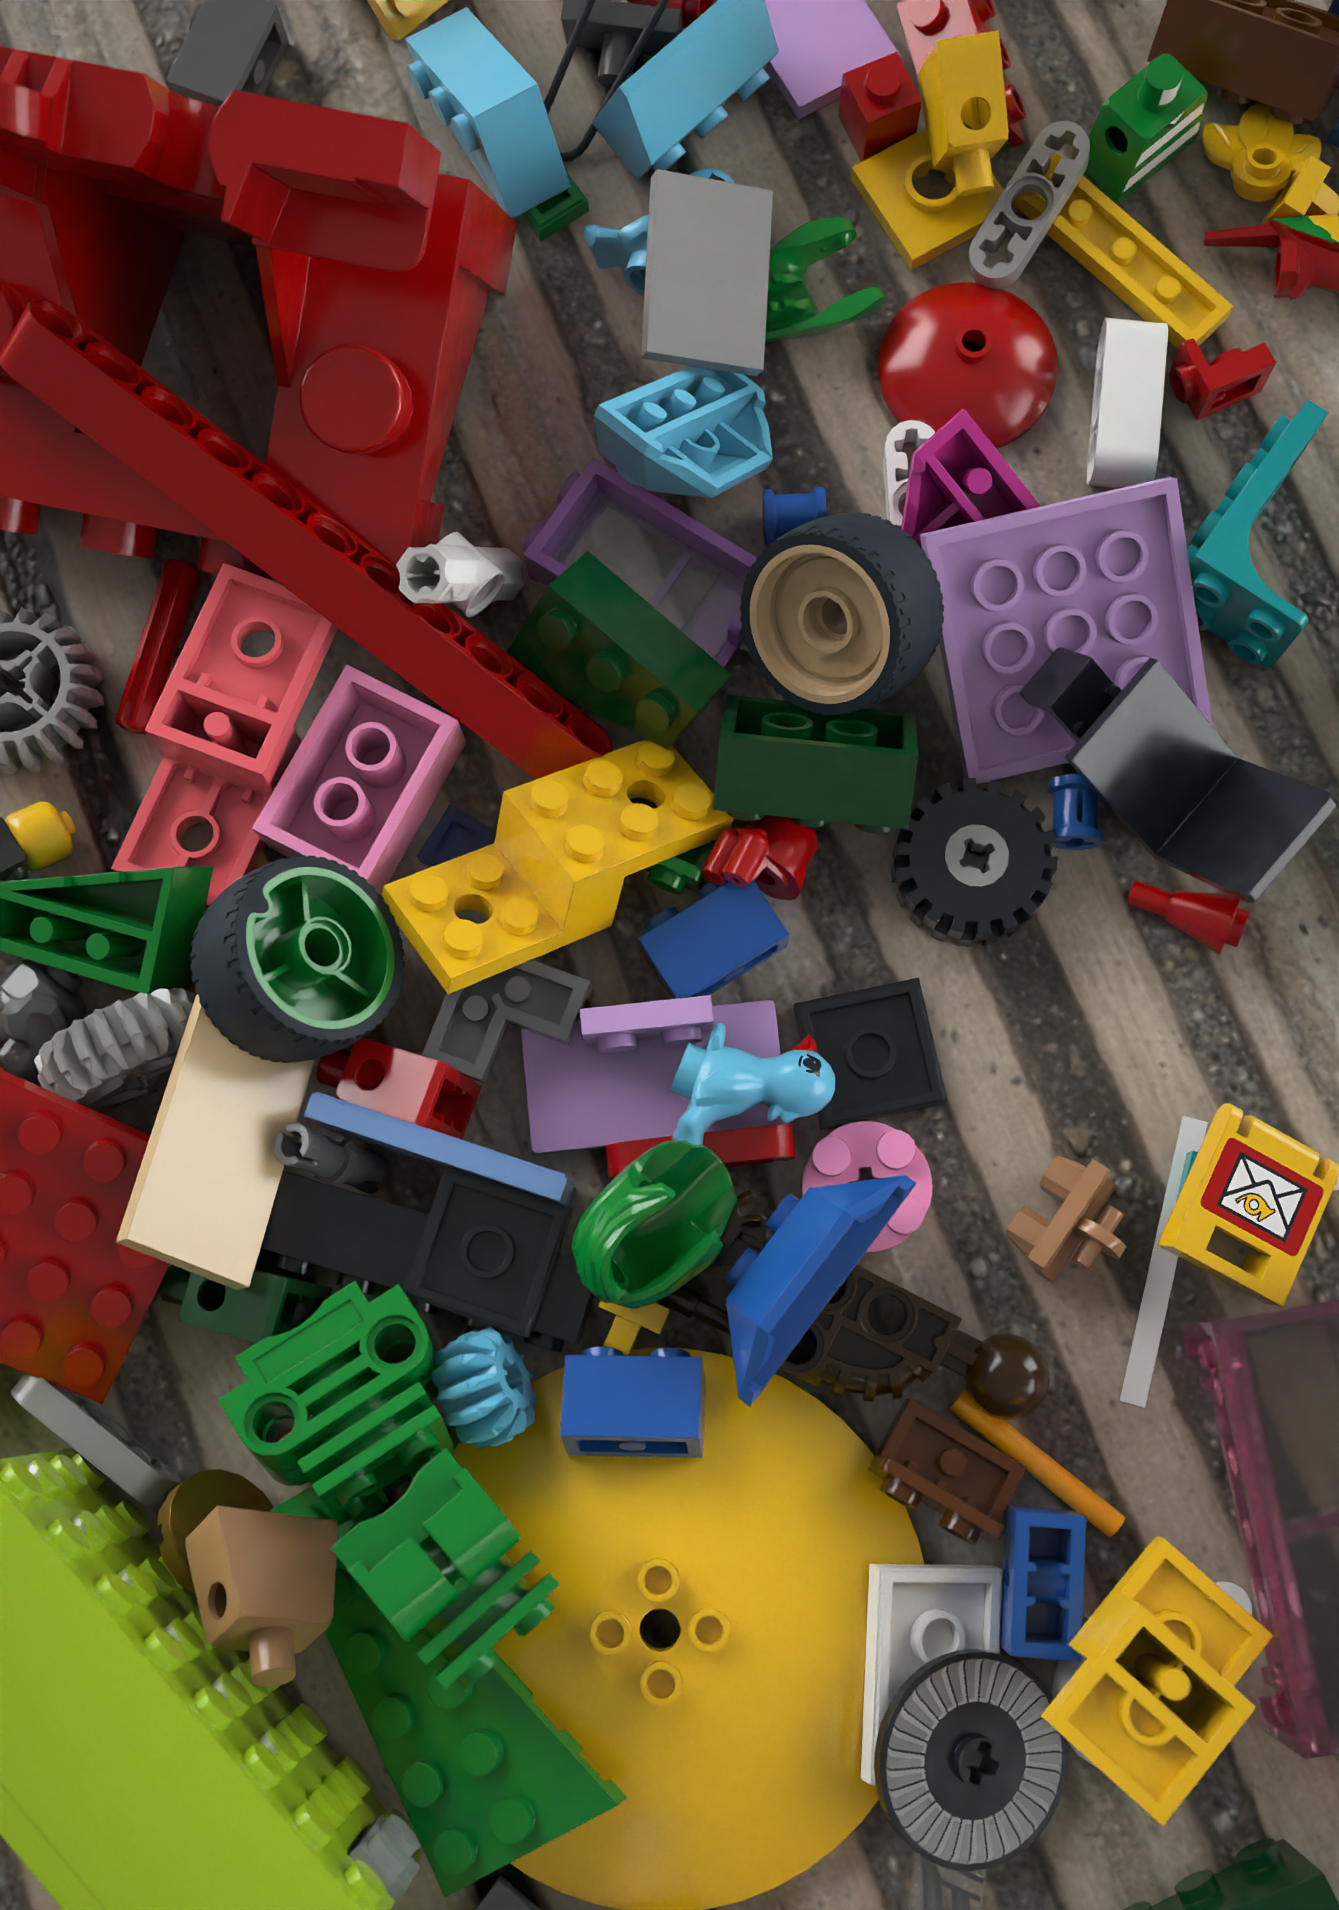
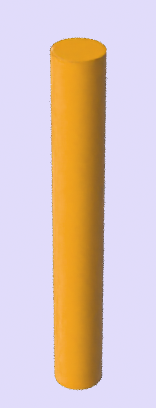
[948,1388,1125,1538]

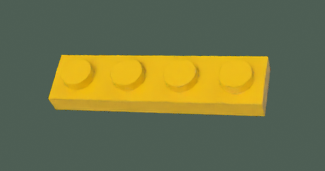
[1013,153,1234,349]

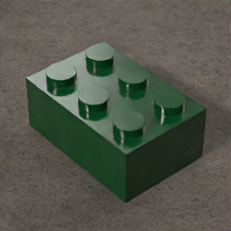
[713,695,918,834]

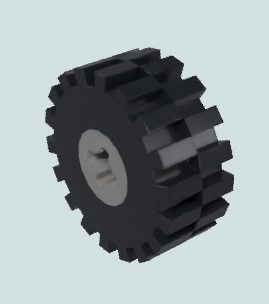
[891,778,1058,947]

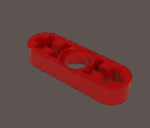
[605,1124,796,1180]

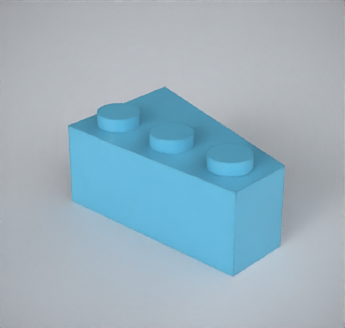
[405,7,571,218]

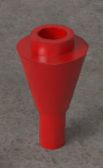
[1126,880,1250,955]

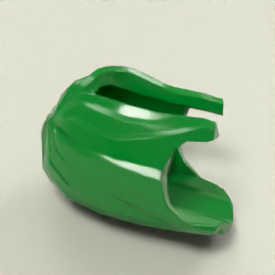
[572,1140,738,1309]

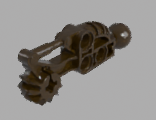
[658,1172,1050,1420]

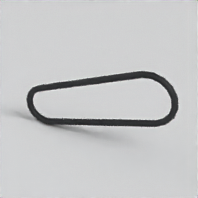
[544,0,669,162]

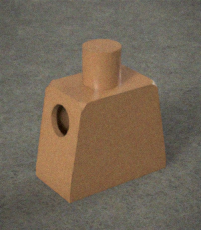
[185,1505,338,1687]

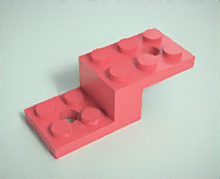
[111,563,338,909]

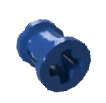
[762,487,827,544]
[1047,774,1103,850]

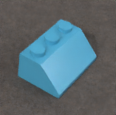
[592,0,779,180]

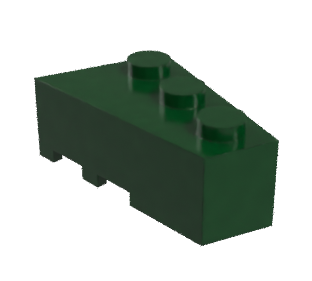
[506,551,732,750]

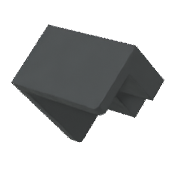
[421,960,594,1083]

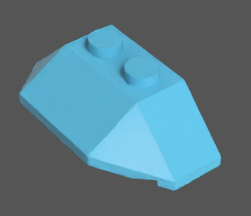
[593,366,773,498]

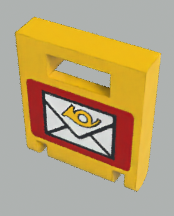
[1157,1103,1339,1306]

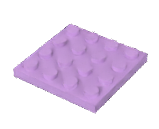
[920,477,1213,784]

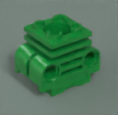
[217,1281,455,1525]
[331,1448,560,1689]

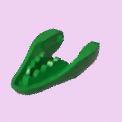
[765,217,886,342]

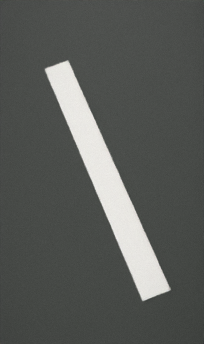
[1120,1116,1208,1408]

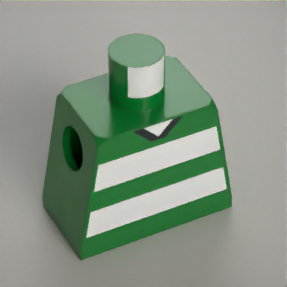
[1084,54,1208,205]

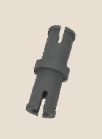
[274,1123,389,1194]

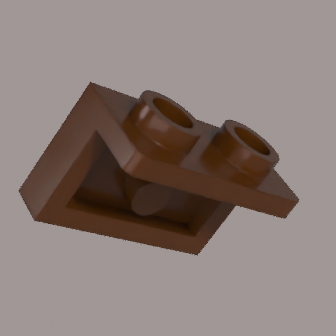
[868,1398,1027,1545]

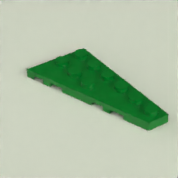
[270,1486,627,1897]

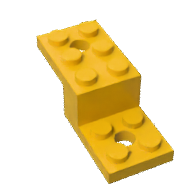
[382,739,734,994]

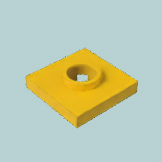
[850,128,1014,271]

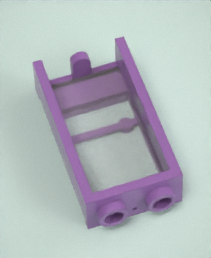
[523,457,757,669]

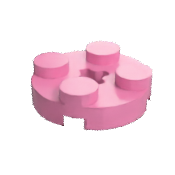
[801,1121,933,1253]

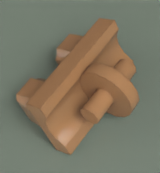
[1006,1155,1126,1283]

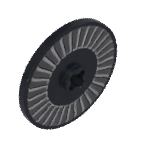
[874,1649,1068,1871]

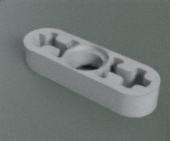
[969,121,1090,289]
[11,1373,181,1510]

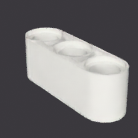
[1086,317,1168,488]

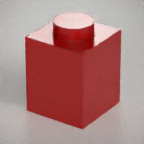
[838,52,922,162]

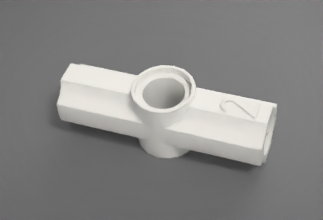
[396,532,525,617]

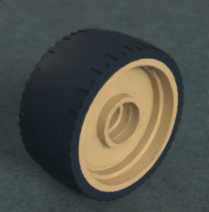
[740,512,944,715]

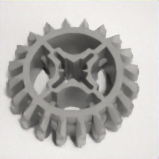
[0,607,104,775]
[34,988,196,1112]

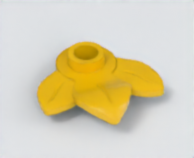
[1202,103,1321,202]

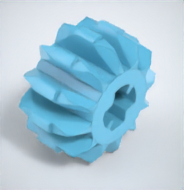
[432,1327,537,1450]

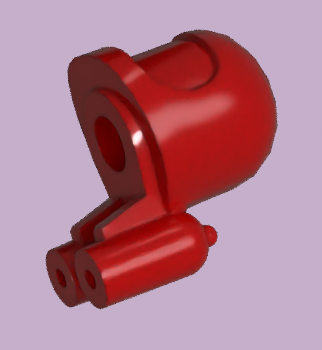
[701,815,818,900]

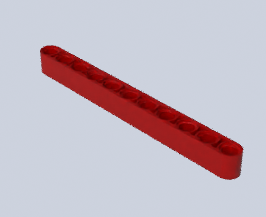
[0,298,613,779]

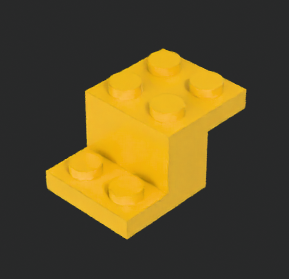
[1041,1535,1274,1826]

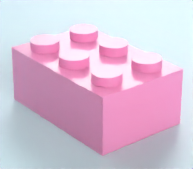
[252,664,467,895]

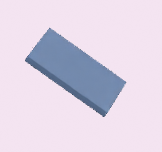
[304,1092,577,1207]

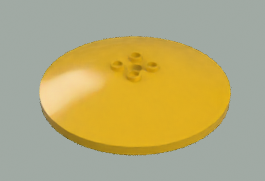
[451,1347,925,1910]

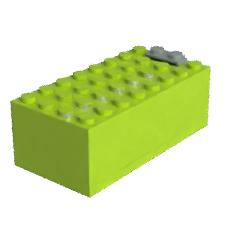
[0,1448,423,1910]

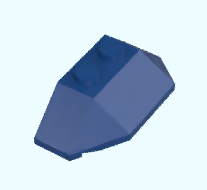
[724,1175,917,1407]

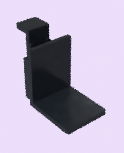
[1020,647,1338,903]

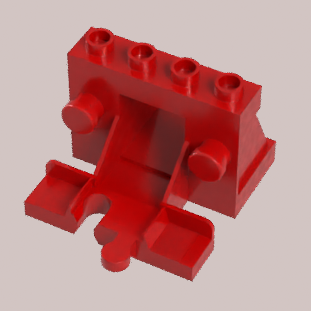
[0,46,517,580]

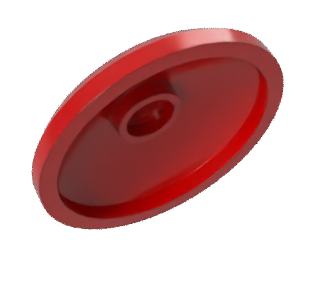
[878,282,1058,449]

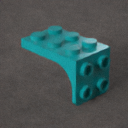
[1187,399,1329,668]

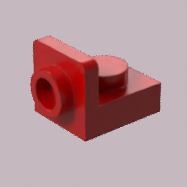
[1169,338,1276,420]

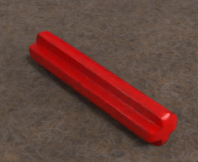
[115,559,199,735]

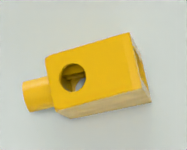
[917,30,1009,196]

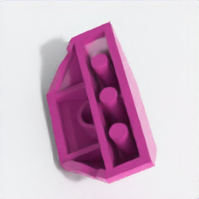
[901,409,1041,549]

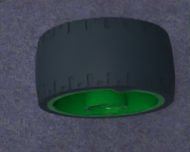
[190,855,405,1063]

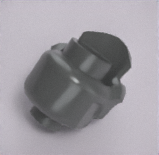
[0,959,86,1086]

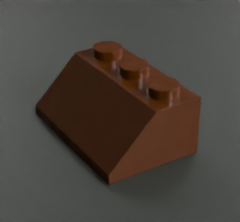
[1147,0,1339,124]

